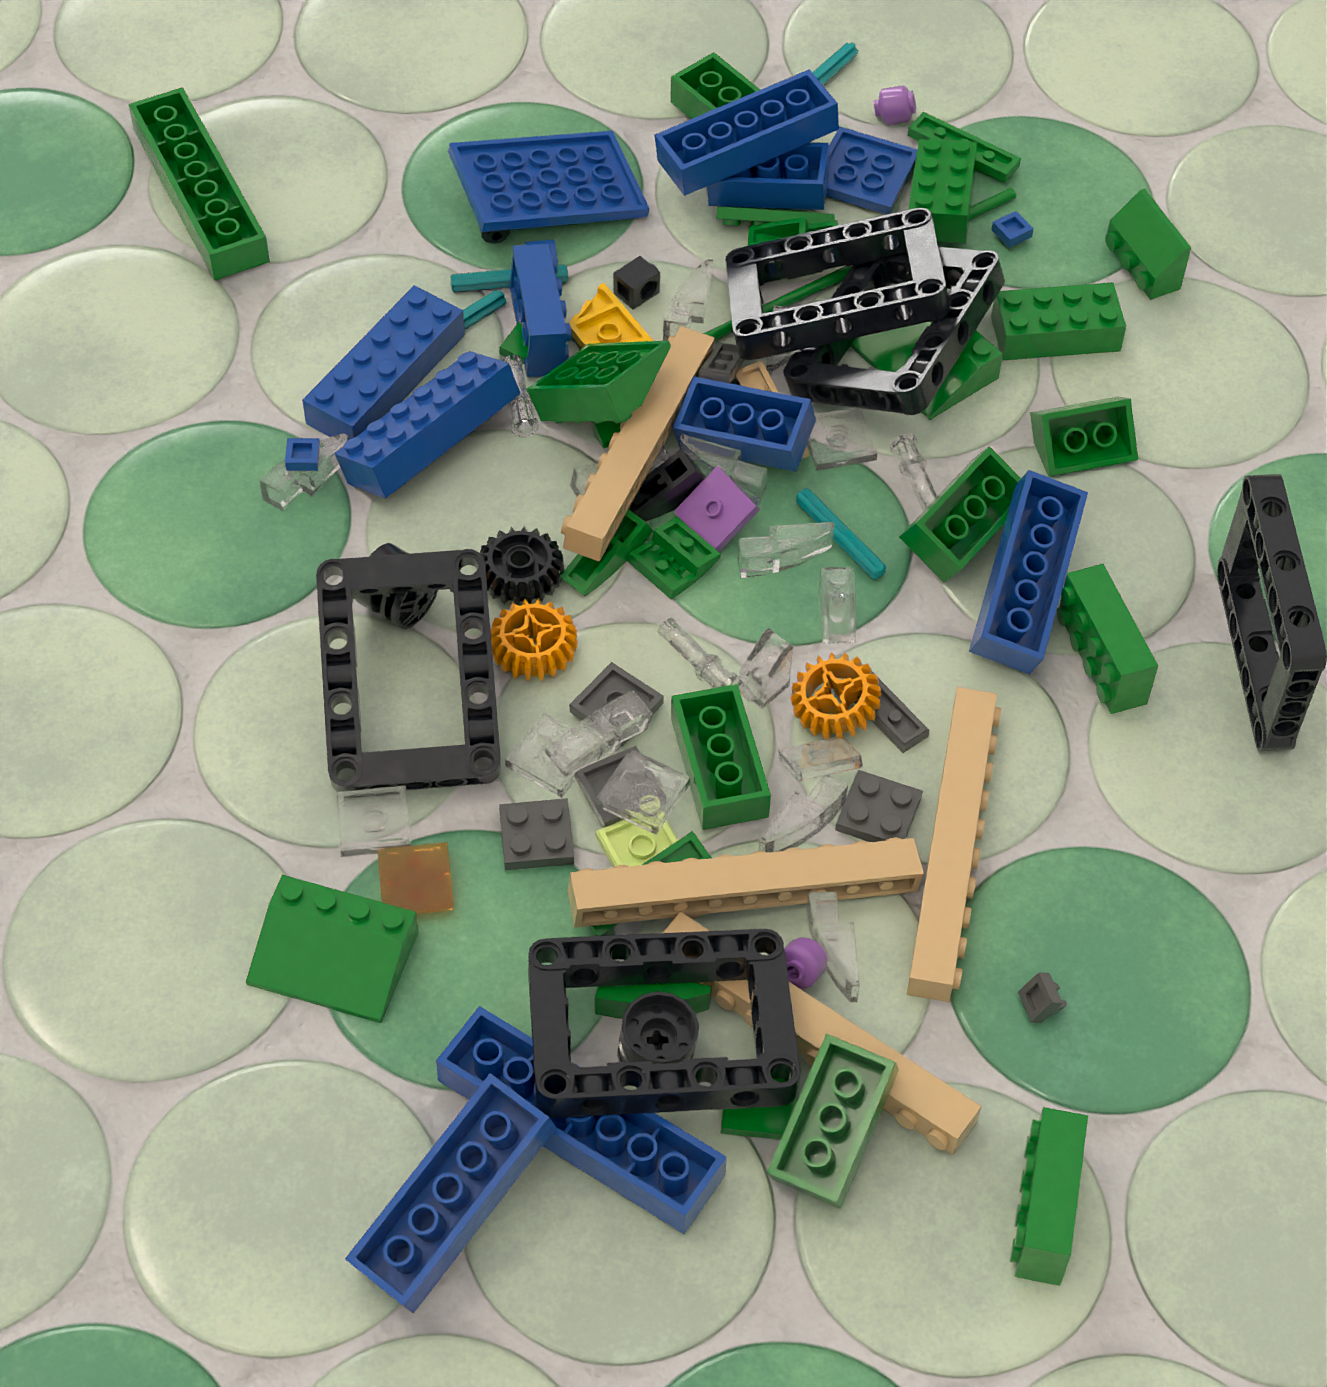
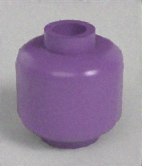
[874,85,916,125]
[784,937,827,990]

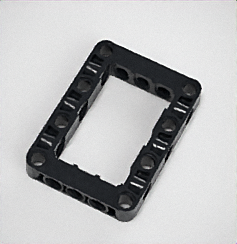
[725,208,951,360]
[783,247,1005,415]
[1217,474,1327,751]
[316,549,501,795]
[528,929,801,1118]

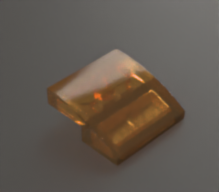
[378,842,454,914]

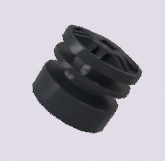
[355,543,438,630]
[617,991,699,1064]

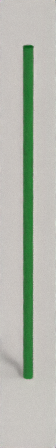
[703,188,1016,341]

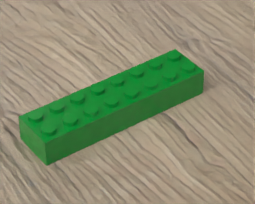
[128,87,270,281]

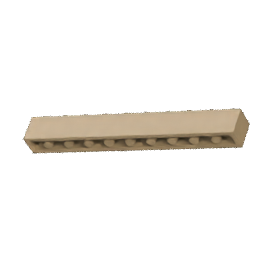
[561,326,715,561]
[907,687,1001,1002]
[567,837,924,928]
[663,912,982,1155]

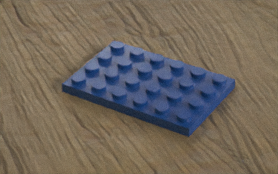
[448,131,650,232]

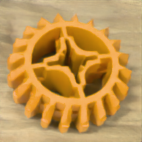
[490,598,578,682]
[790,652,882,741]

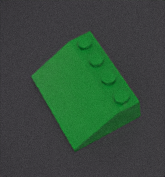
[851,305,1003,420]
[527,341,671,424]
[246,874,419,1023]

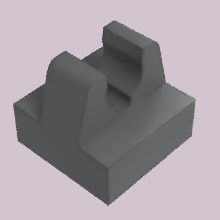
[1018,972,1067,1023]

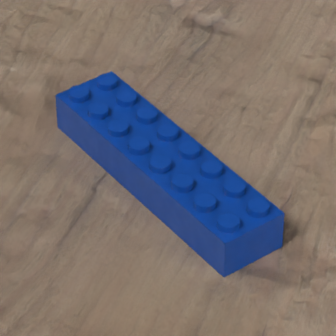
[436,1006,727,1234]

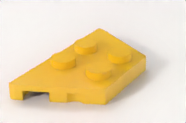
[568,283,653,348]

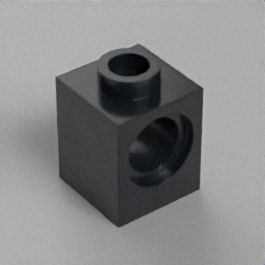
[613,256,660,310]

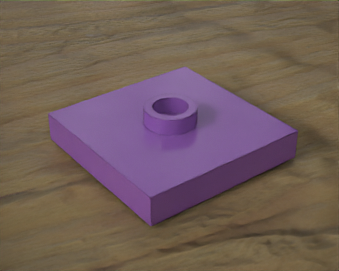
[674,466,760,552]

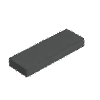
[699,342,745,383]
[842,672,930,753]

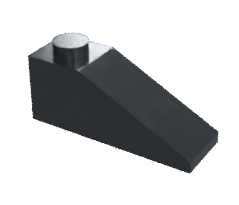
[629,449,706,522]

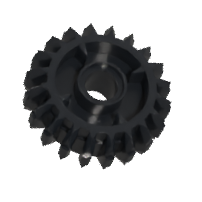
[480,525,564,605]

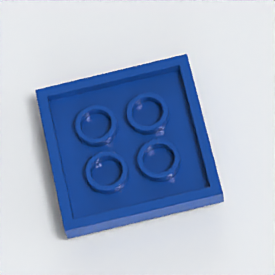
[826,126,917,215]

